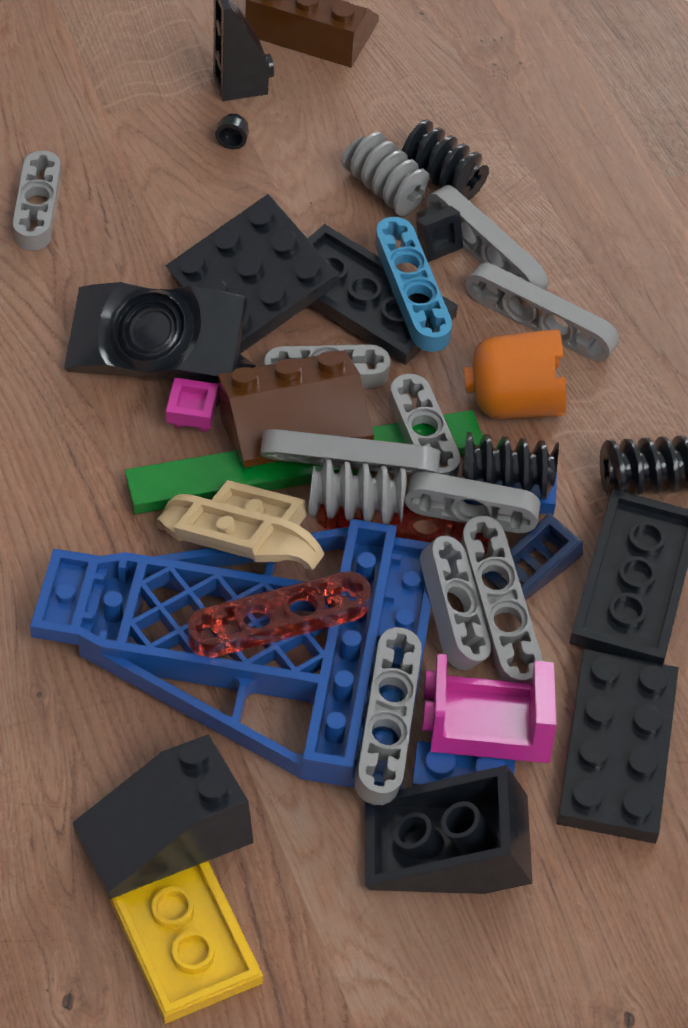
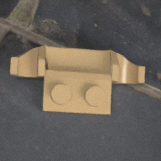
[156,480,325,571]

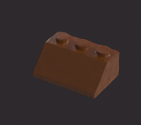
[245,0,379,68]
[218,350,374,468]

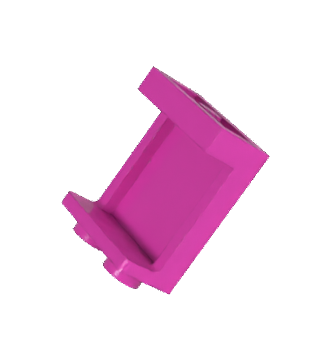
[422,653,557,763]

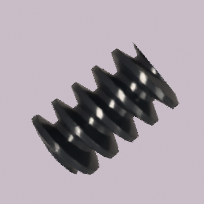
[402,119,489,200]
[462,432,559,499]
[600,435,688,495]

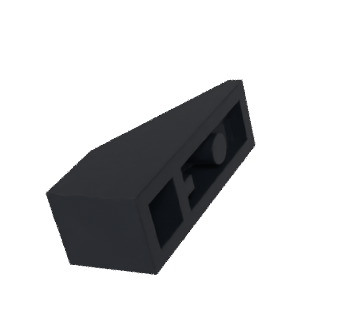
[213,0,274,101]

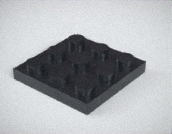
[166,194,341,354]

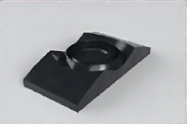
[64,282,248,382]

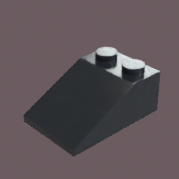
[73,734,254,899]
[365,765,533,894]

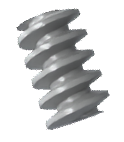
[342,131,429,216]
[308,459,407,525]

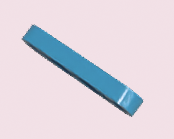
[375,217,452,352]

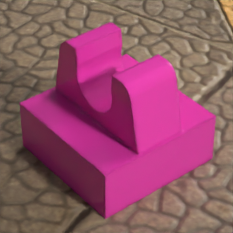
[166,378,218,432]

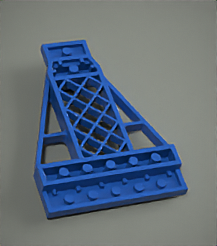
[30,519,431,789]

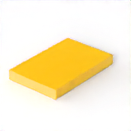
[109,861,263,1024]

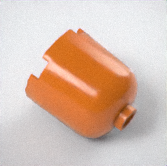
[464,329,566,419]

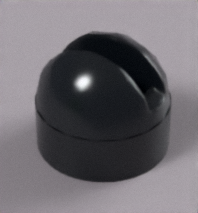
[215,114,249,150]

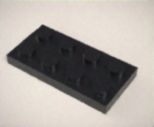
[308,224,458,365]
[569,489,688,664]
[557,649,679,844]

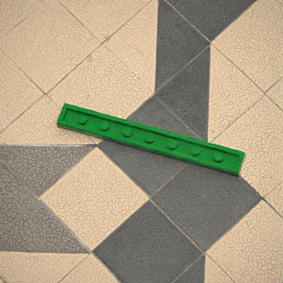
[125,410,482,515]

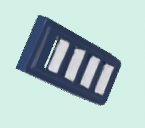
[484,513,583,601]

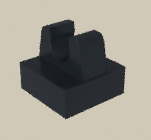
[416,206,463,262]

